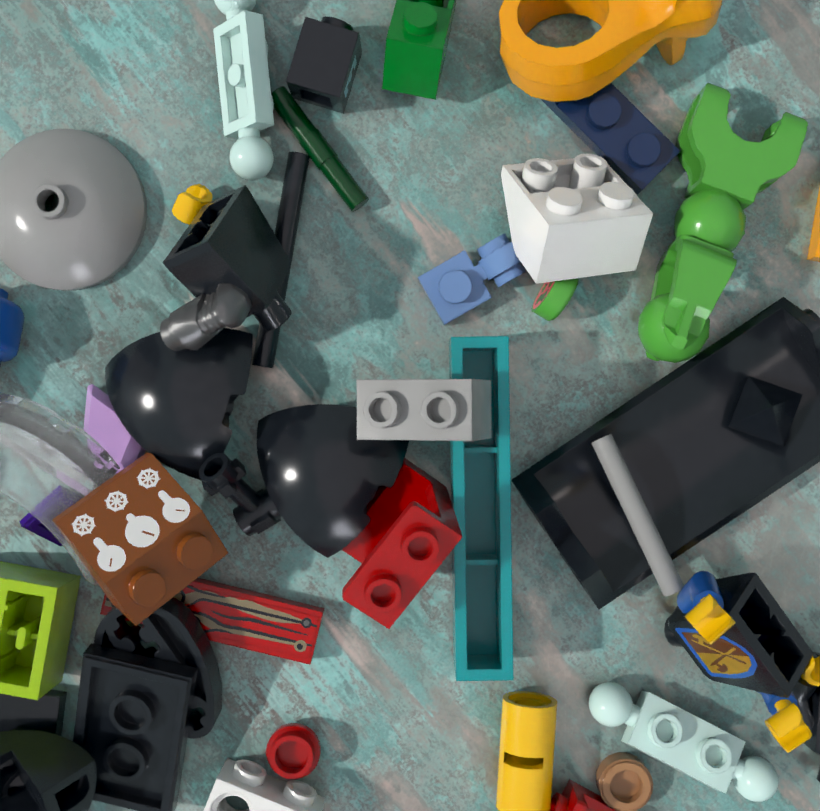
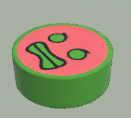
[531,278,579,321]

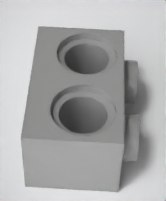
[357,379,491,441]

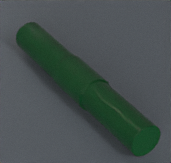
[271,86,369,212]

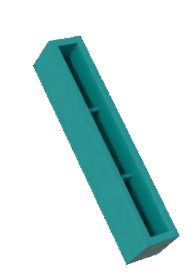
[449,336,514,681]

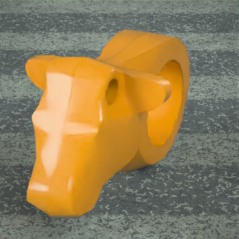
[499,0,722,102]

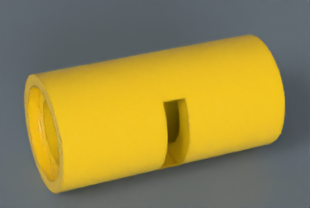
[496,691,557,811]

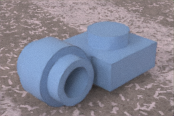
[418,233,526,325]

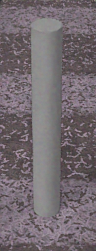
[591,434,684,596]

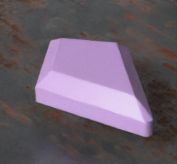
[80,384,146,474]

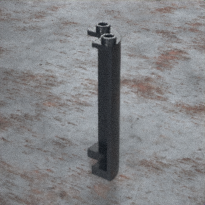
[511,297,820,609]

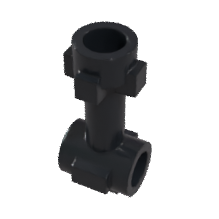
[199,453,282,536]

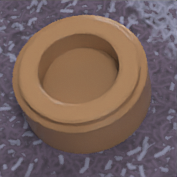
[596,752,653,811]

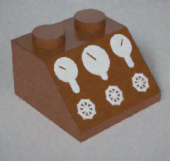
[52,452,229,626]

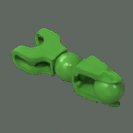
[638,83,808,363]

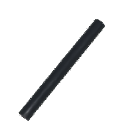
[252,152,310,368]

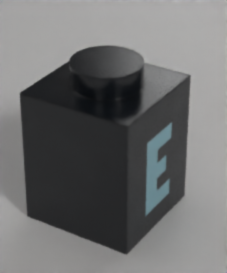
[286,17,362,114]

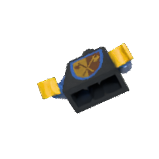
[664,571,814,753]

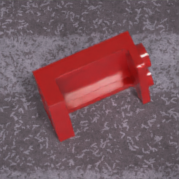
[342,458,462,629]

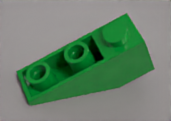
[382,0,457,100]

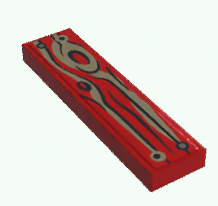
[100,578,325,665]

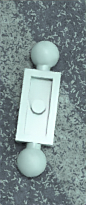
[213,0,274,180]
[589,682,779,802]

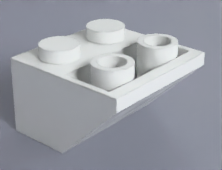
[501,153,653,284]

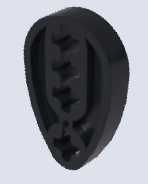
[94,597,222,739]

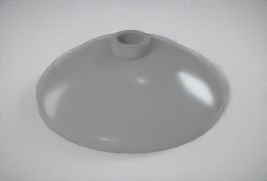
[0,129,147,291]

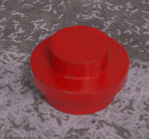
[266,723,321,779]

